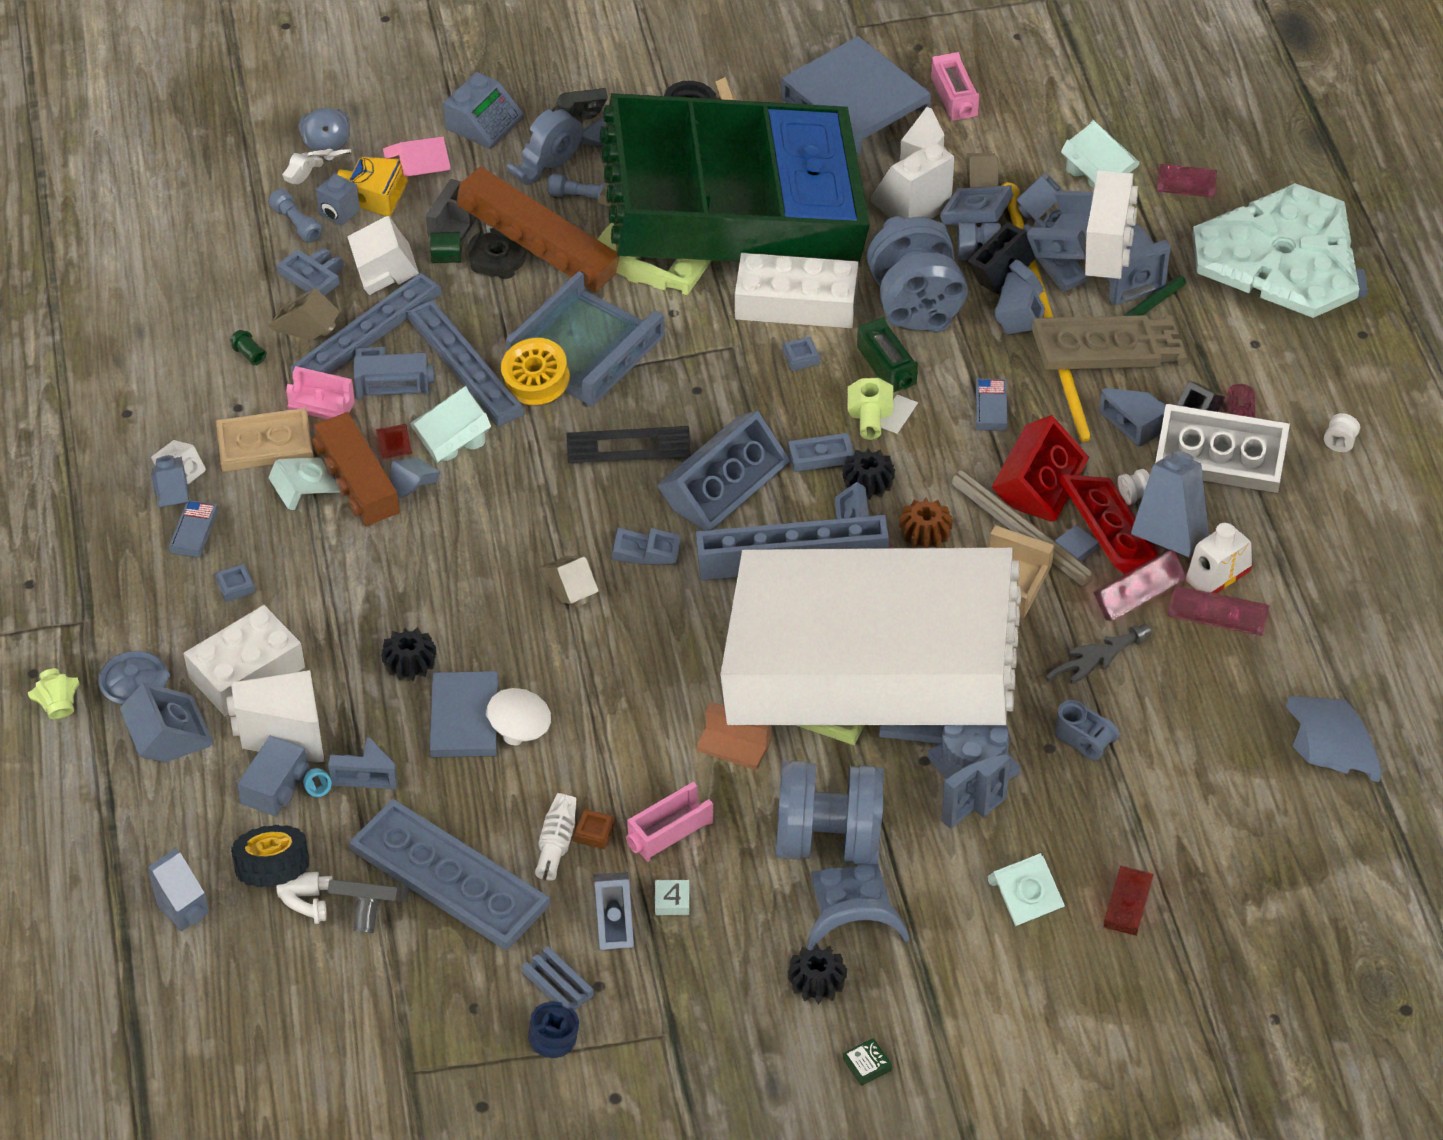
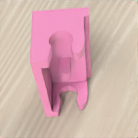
[286,366,355,419]

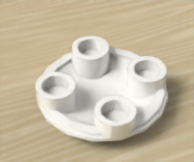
[486,688,551,746]

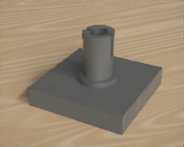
[327,879,410,933]

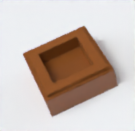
[573,809,615,849]

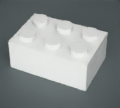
[1085,170,1138,279]
[183,605,305,716]

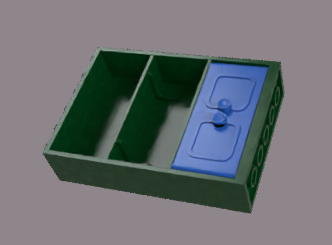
[599,93,870,267]

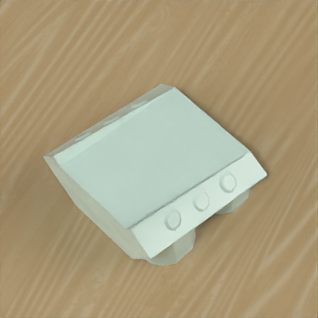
[1061,119,1140,188]
[410,386,491,463]

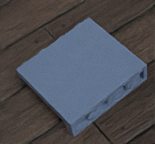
[781,36,931,155]

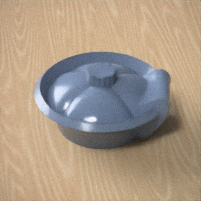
[98,651,170,705]

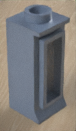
[354,353,434,399]

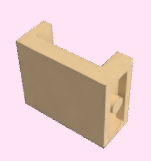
[989,525,1054,618]

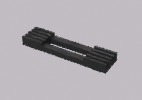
[566,426,691,463]

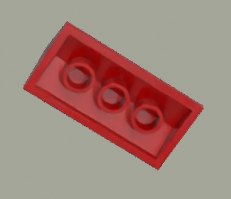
[1059,475,1166,579]

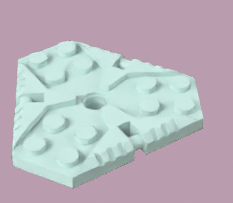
[1192,183,1359,318]

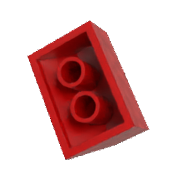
[992,415,1090,522]

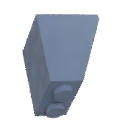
[1131,451,1209,557]

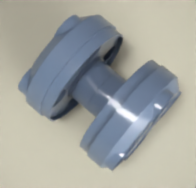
[867,216,968,332]
[776,760,884,865]

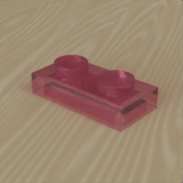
[1157,164,1217,198]

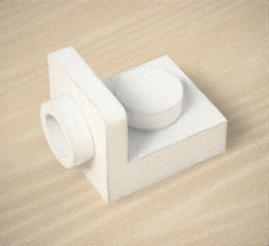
[151,440,206,484]

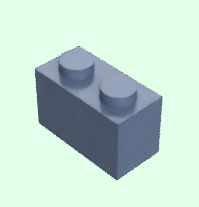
[237,735,309,817]

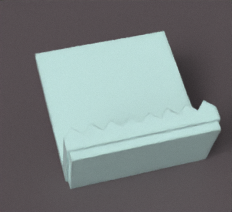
[268,458,340,510]
[987,853,1065,926]

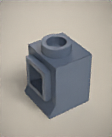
[151,455,189,507]

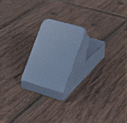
[328,737,398,789]

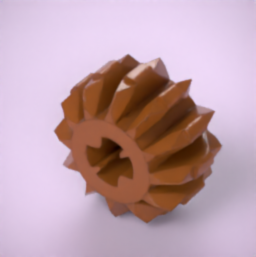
[899,498,953,548]

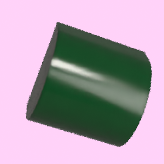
[430,232,461,263]

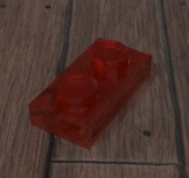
[1103,865,1154,936]

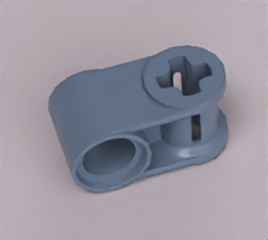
[1054,700,1119,761]

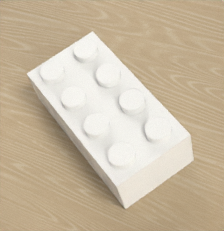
[735,253,858,328]
[1155,404,1290,493]

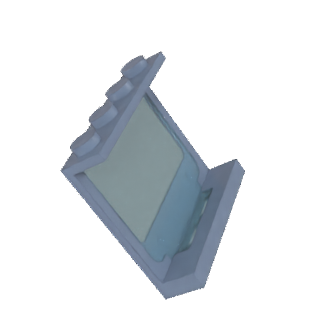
[505,271,665,407]

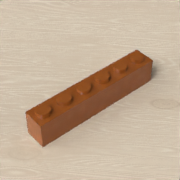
[456,166,620,293]

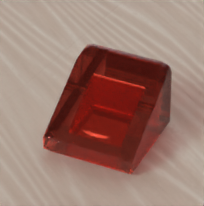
[376,424,412,460]

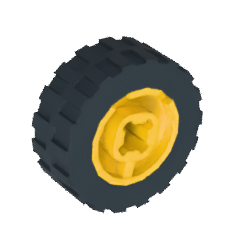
[231,825,310,887]

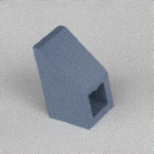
[995,272,1045,335]

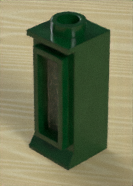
[857,317,918,393]

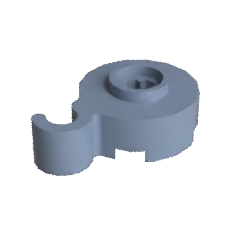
[507,108,583,185]

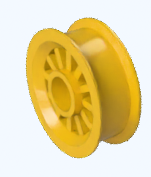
[501,338,570,405]

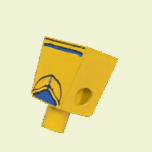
[337,157,408,217]

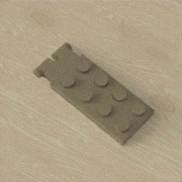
[1031,315,1189,370]

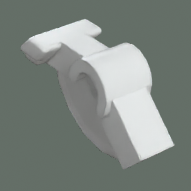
[282,152,324,185]

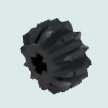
[842,447,895,500]
[381,627,437,681]
[788,943,847,1005]

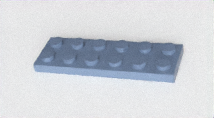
[349,799,550,951]

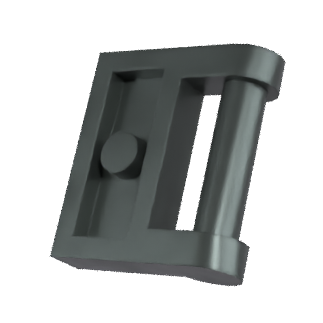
[552,88,608,120]

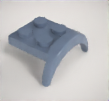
[807,864,909,950]

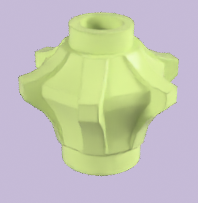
[28,668,79,720]

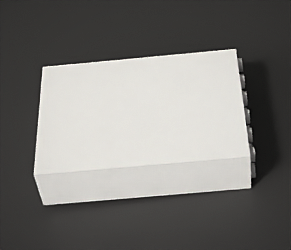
[720,548,1021,725]

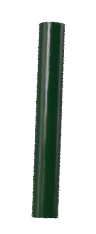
[1123,275,1186,316]

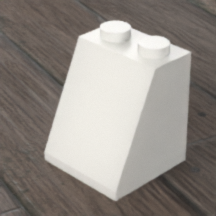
[871,141,954,219]
[226,670,325,763]

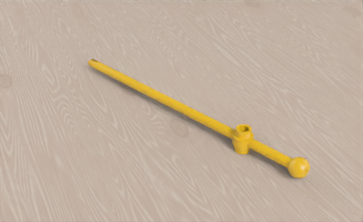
[1001,182,1090,442]

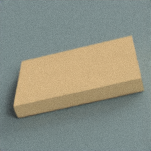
[216,408,314,472]

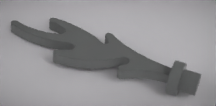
[1046,623,1152,684]

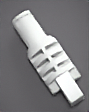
[535,793,576,881]

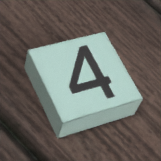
[655,880,690,915]

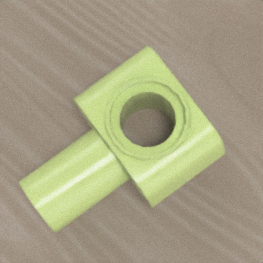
[848,378,893,440]

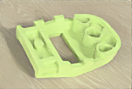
[597,223,712,295]

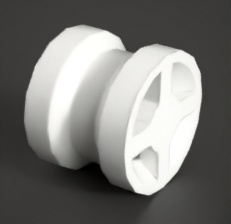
[1324,413,1360,452]
[1117,469,1150,505]

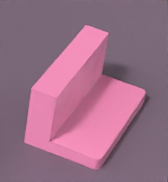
[383,137,451,177]

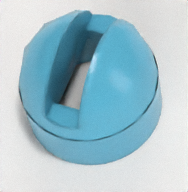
[303,768,332,797]

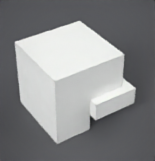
[347,215,419,295]

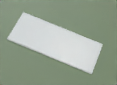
[881,395,918,434]

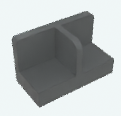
[426,179,477,242]

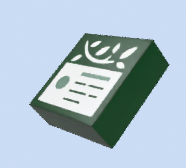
[843,1038,892,1086]

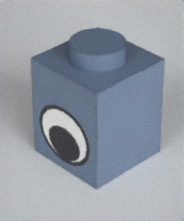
[316,173,360,226]

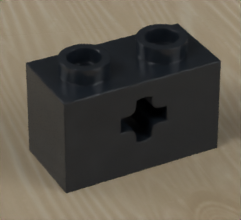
[967,222,1036,294]

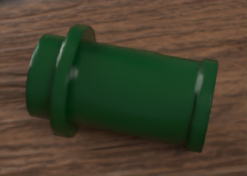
[230,330,267,365]

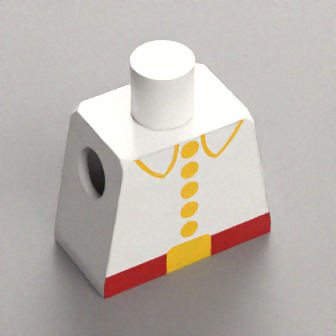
[1186,523,1252,599]

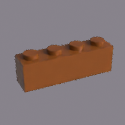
[312,412,400,526]

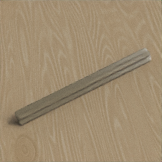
[952,470,1094,586]

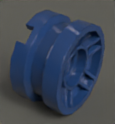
[528,1001,579,1058]

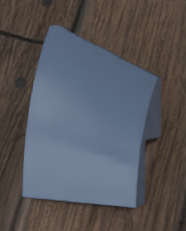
[1286,696,1382,782]

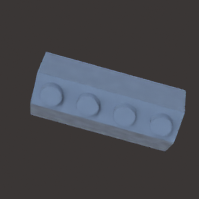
[657,411,791,531]

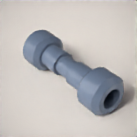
[547,173,606,201]
[268,188,322,243]

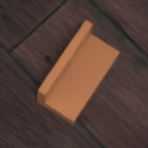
[697,702,772,770]

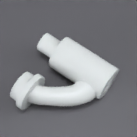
[277,872,333,924]

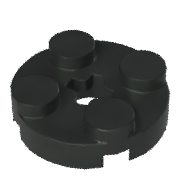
[468,228,526,279]

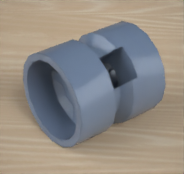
[957,223,1000,260]

